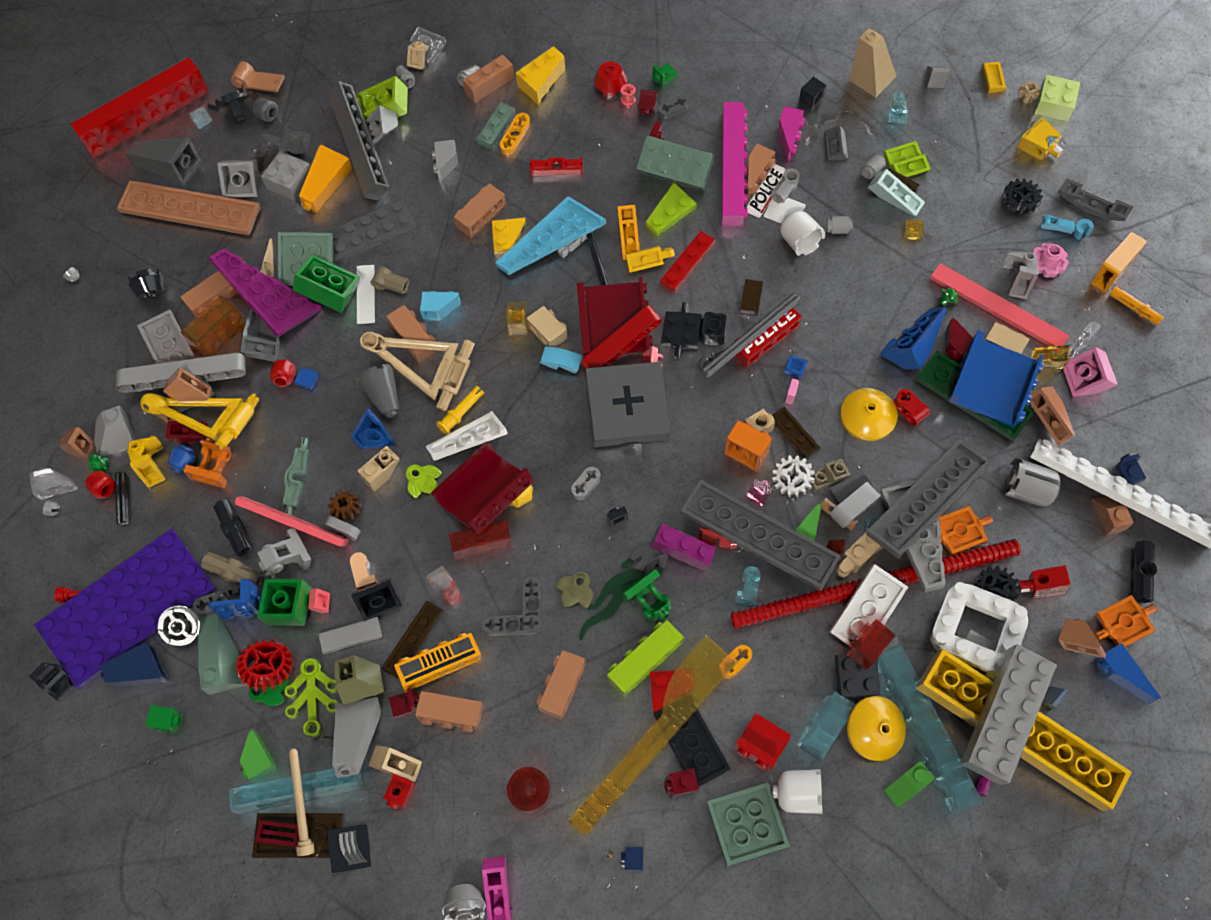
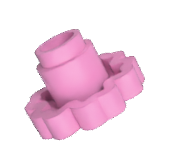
[1033,243,1069,277]

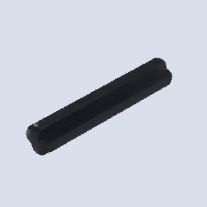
[115,471,129,526]

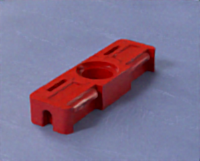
[530,157,583,176]

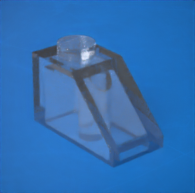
[29,468,78,500]

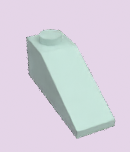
[868,169,925,216]

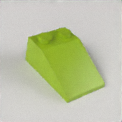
[356,76,408,120]

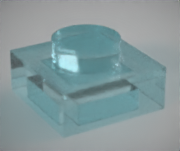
[188,106,213,129]

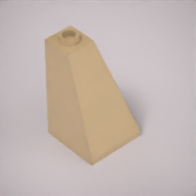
[849,28,896,97]

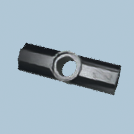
[213,499,253,556]
[1131,540,1157,603]

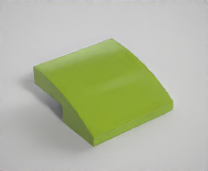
[883,141,931,178]

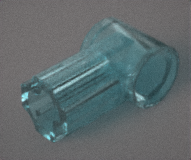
[888,91,908,125]

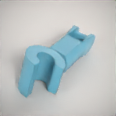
[1040,214,1094,240]

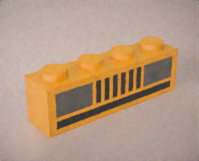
[394,633,481,693]

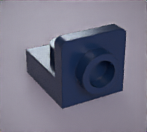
[1115,454,1146,485]

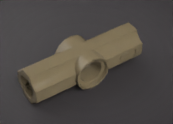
[201,552,263,587]

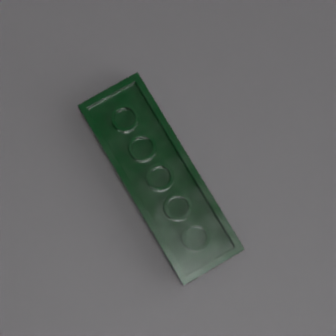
[916,350,1035,442]

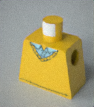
[1017,117,1064,160]

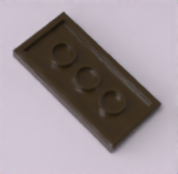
[252,813,344,859]

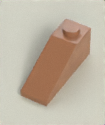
[1030,386,1075,446]

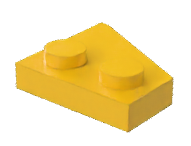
[492,218,526,254]

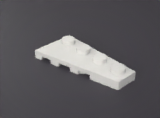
[426,411,508,461]

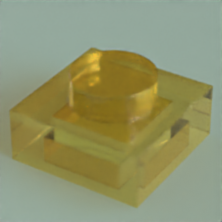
[904,220,924,239]

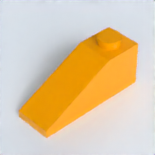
[617,205,640,260]

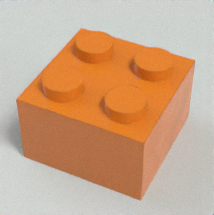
[724,420,772,472]

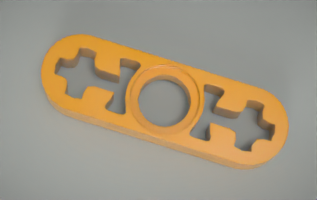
[500,113,530,155]

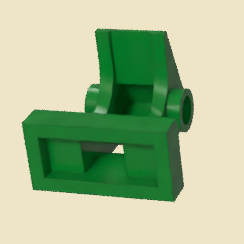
[620,569,672,623]

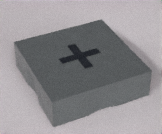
[585,362,671,447]

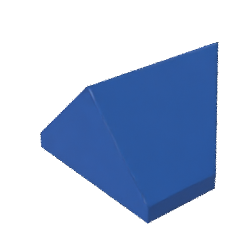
[350,409,397,449]

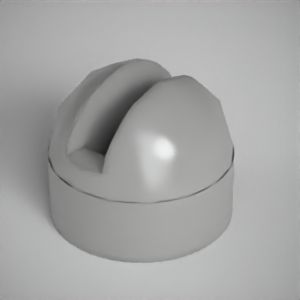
[63,267,79,282]
[43,500,60,516]

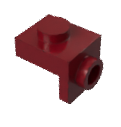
[637,90,658,115]
[664,769,699,799]

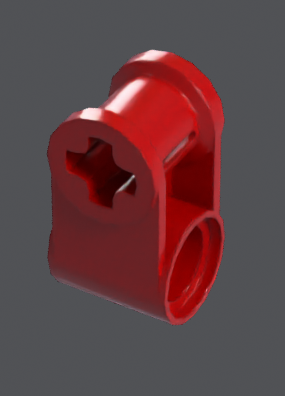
[894,389,930,426]

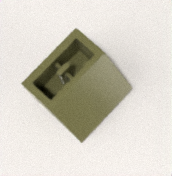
[334,655,384,705]

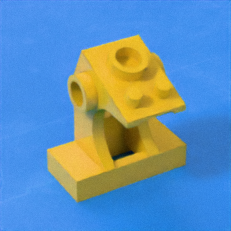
[127,436,166,488]

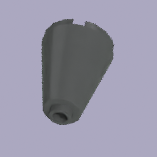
[357,364,399,419]

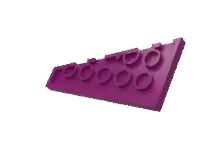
[209,248,322,338]

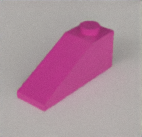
[482,856,511,920]

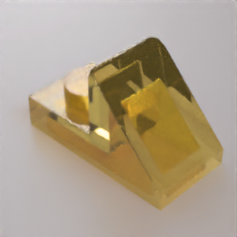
[1031,345,1071,373]

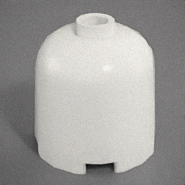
[780,210,825,256]
[773,769,822,814]

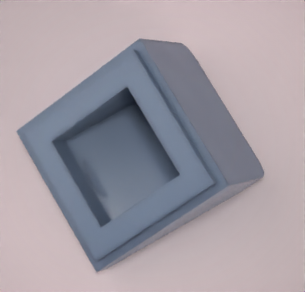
[1041,686,1068,711]

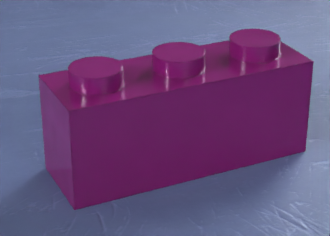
[650,523,716,571]

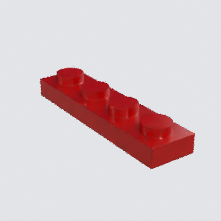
[660,231,715,293]

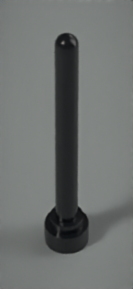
[587,232,609,285]

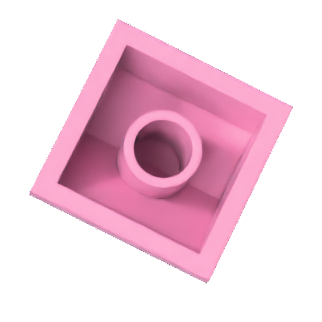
[1061,347,1118,397]

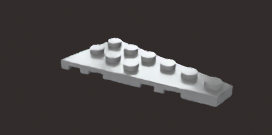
[880,481,945,592]

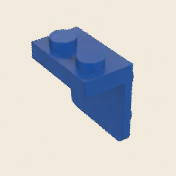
[208,579,262,620]

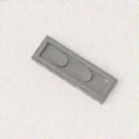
[319,617,383,655]

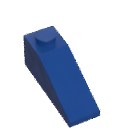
[1095,643,1161,704]

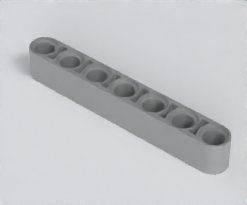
[116,353,246,393]

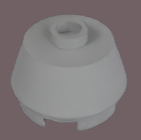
[158,606,200,646]
[442,884,486,920]

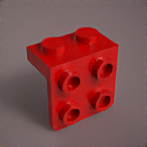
[734,714,791,772]

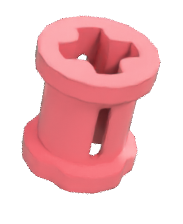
[621,84,636,107]

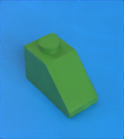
[240,730,277,783]
[884,761,935,808]

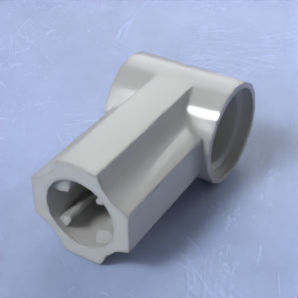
[771,168,800,203]

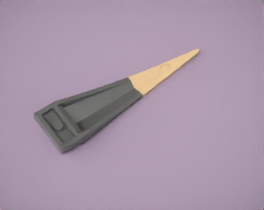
[239,239,280,362]

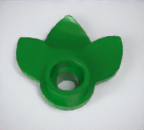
[248,679,289,706]

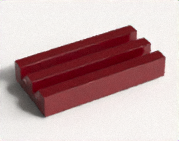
[254,819,299,847]

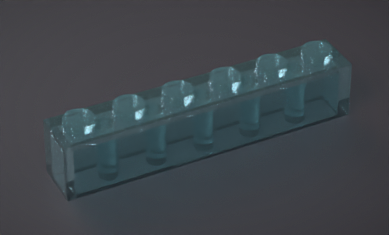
[229,768,364,814]

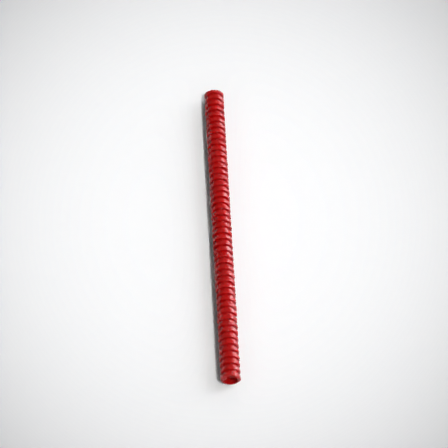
[730,539,1021,629]

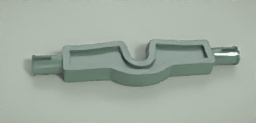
[282,437,310,515]

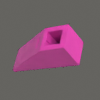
[778,106,806,161]

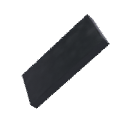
[653,695,731,787]

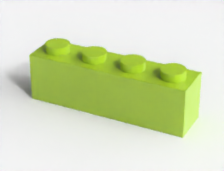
[607,620,684,697]

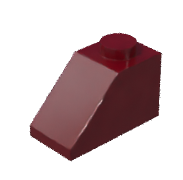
[945,317,973,363]

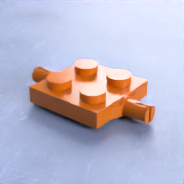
[940,506,993,556]
[1094,595,1158,647]

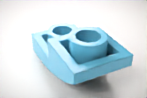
[540,346,582,374]

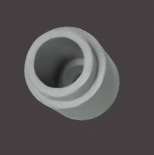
[861,154,886,179]
[826,216,853,234]

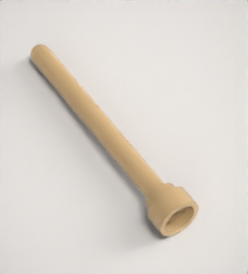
[289,748,315,856]

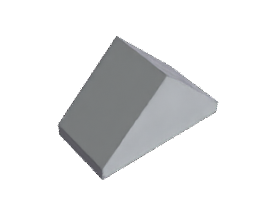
[927,66,950,88]

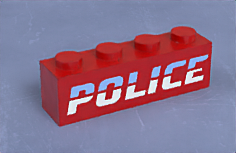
[733,308,802,368]

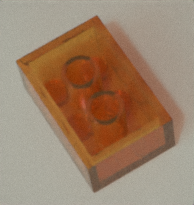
[180,295,245,357]

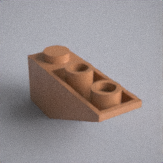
[747,143,776,199]

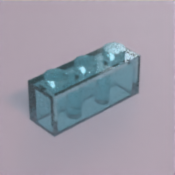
[799,692,855,762]

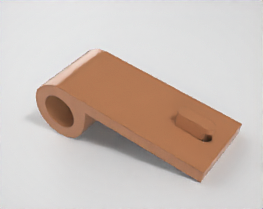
[230,61,285,92]

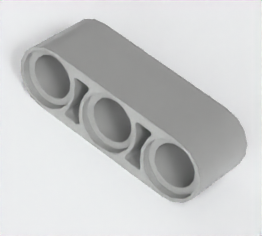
[829,482,881,528]

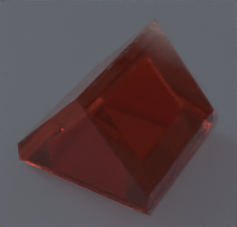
[826,539,846,564]

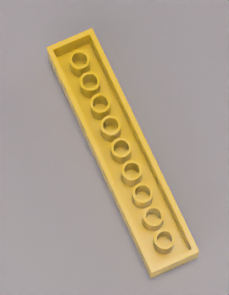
[916,649,1132,811]

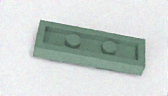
[476,102,516,149]

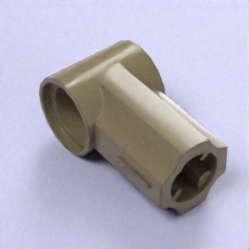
[371,266,409,294]

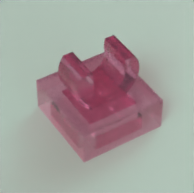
[747,479,772,506]

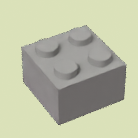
[261,151,310,201]

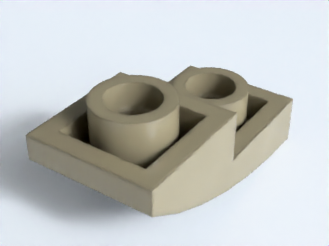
[810,459,851,492]

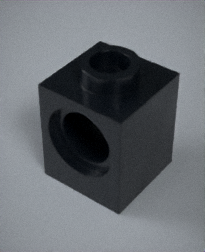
[799,76,827,108]

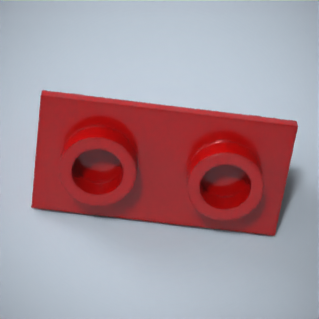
[698,527,737,549]

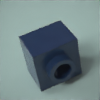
[621,847,643,872]

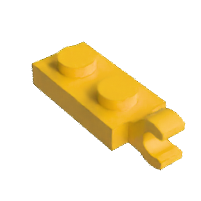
[625,246,675,273]

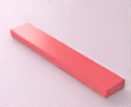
[235,496,350,547]

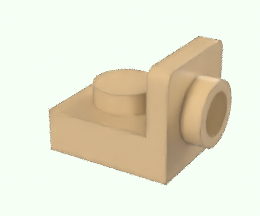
[407,41,429,69]

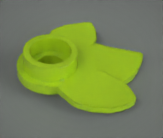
[406,465,442,498]

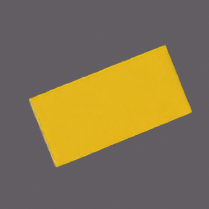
[982,62,1006,93]

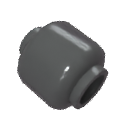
[253,97,278,122]

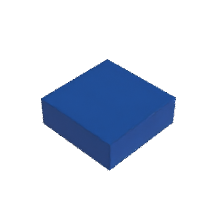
[784,355,808,379]
[294,367,320,391]

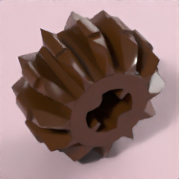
[328,489,362,523]

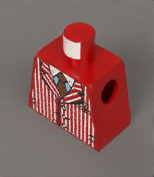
[1018,565,1071,598]

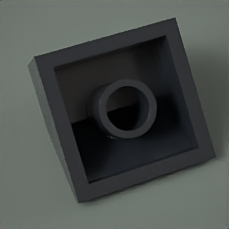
[351,577,402,621]

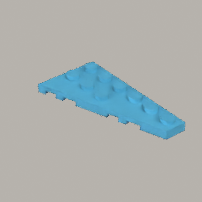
[495,196,607,275]

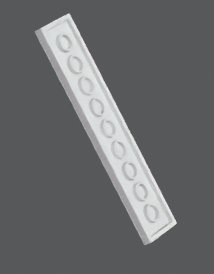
[1030,438,1211,549]

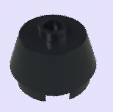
[128,269,165,300]

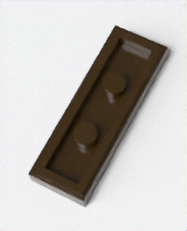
[772,406,821,460]

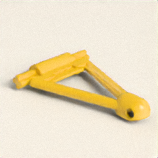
[140,393,260,449]

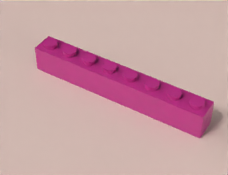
[722,102,748,226]

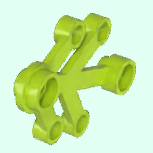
[284,658,339,738]

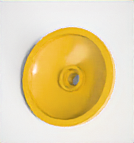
[840,388,898,441]
[847,696,906,761]

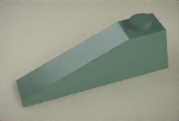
[198,613,246,695]

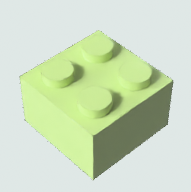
[1034,74,1080,122]

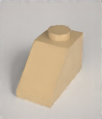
[368,745,422,782]

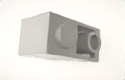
[432,140,458,180]

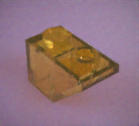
[507,301,528,336]

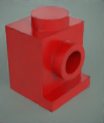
[383,774,416,810]

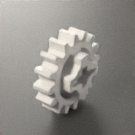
[772,455,815,498]

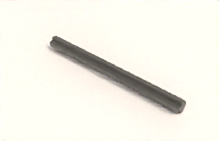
[702,293,800,378]

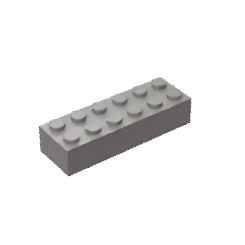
[960,644,1057,785]

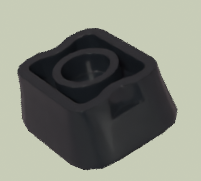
[699,312,728,346]

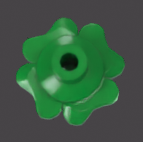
[940,287,958,306]
[88,454,109,472]

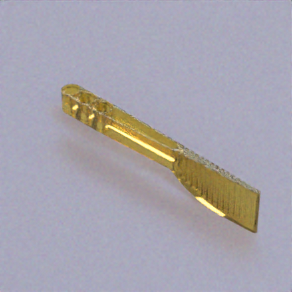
[568,635,737,837]

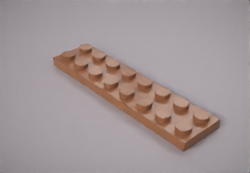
[117,180,261,236]

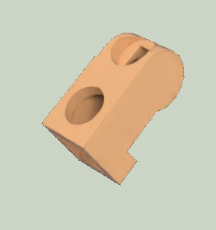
[350,552,378,590]

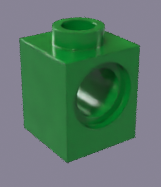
[145,705,182,733]

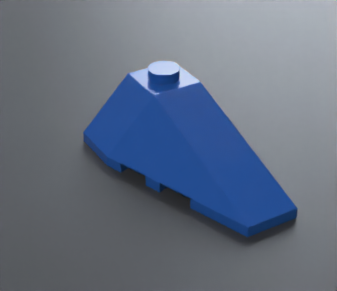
[881,307,947,370]

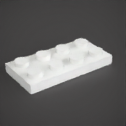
[829,564,908,653]

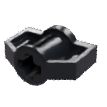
[29,662,72,701]

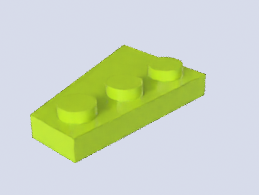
[646,183,697,237]

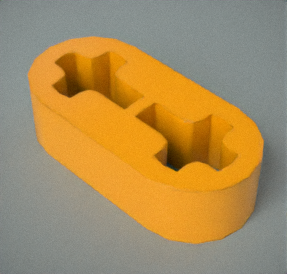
[719,645,752,679]

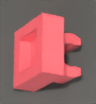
[642,346,663,366]
[308,588,330,614]

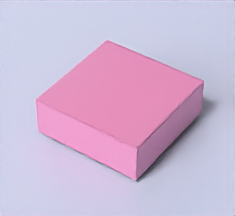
[785,379,799,405]

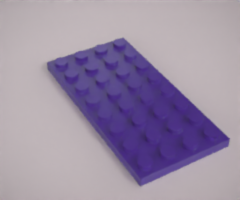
[34,528,217,689]

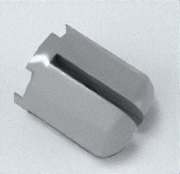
[1002,458,1061,507]

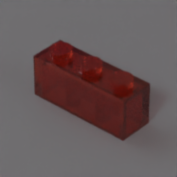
[449,520,513,560]

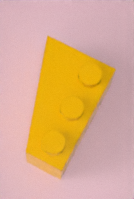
[516,46,565,106]

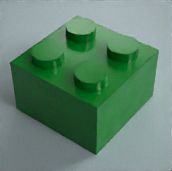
[257,579,312,626]

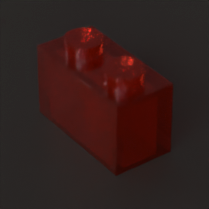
[847,619,896,670]

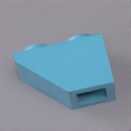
[420,291,461,320]

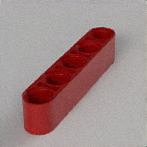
[581,305,662,370]

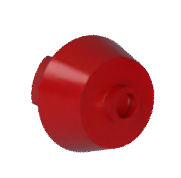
[594,61,627,96]

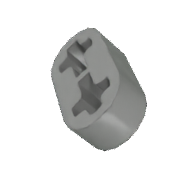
[571,467,601,500]
[324,516,361,541]

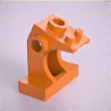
[183,438,231,488]

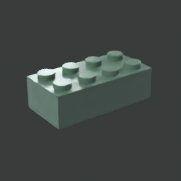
[636,135,715,192]

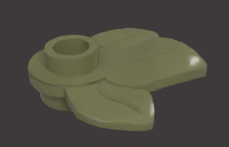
[556,572,593,609]

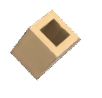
[357,446,400,492]

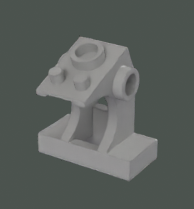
[1003,252,1039,300]
[257,528,311,578]

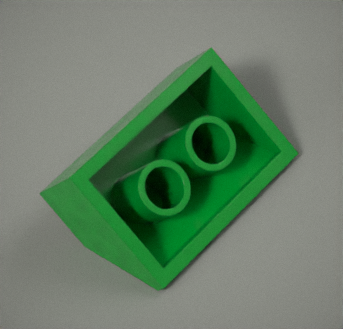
[293,254,360,313]

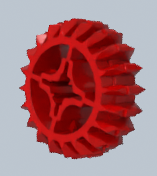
[236,638,293,692]

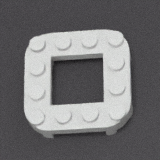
[930,582,1028,678]

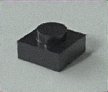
[607,506,628,528]

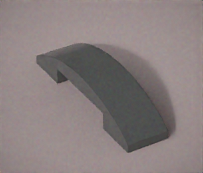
[1058,178,1133,221]

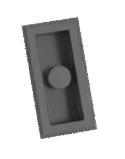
[824,126,848,160]

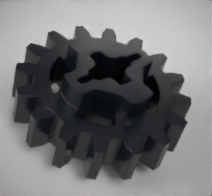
[1002,178,1043,214]
[974,565,1021,602]

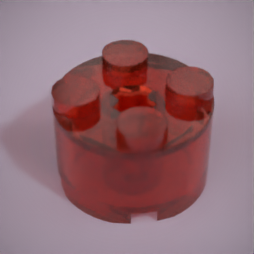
[506,767,551,815]

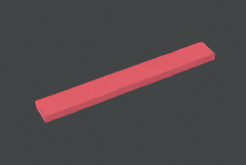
[930,263,1070,352]

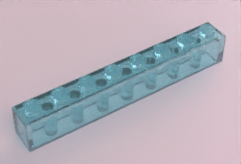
[877,645,983,815]

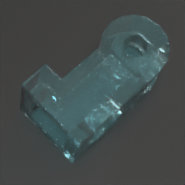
[734,566,761,608]

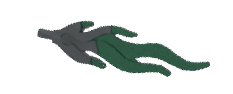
[579,528,679,641]

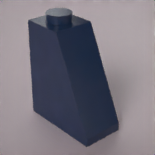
[100,642,168,688]

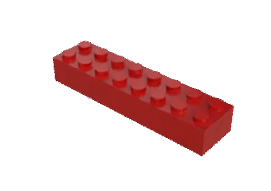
[70,57,210,159]

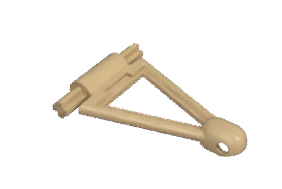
[360,332,475,411]

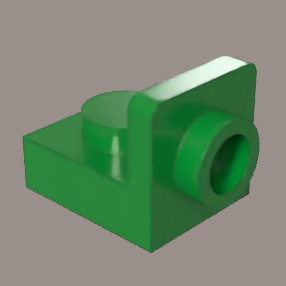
[652,63,678,87]

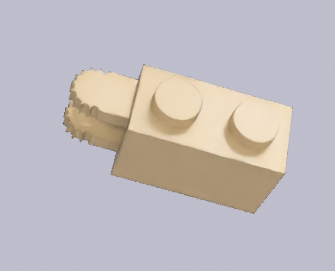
[837,531,882,578]

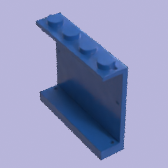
[948,330,1044,427]

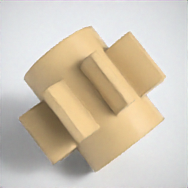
[1018,82,1041,104]

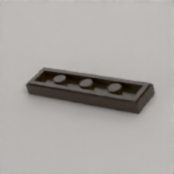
[381,600,444,680]

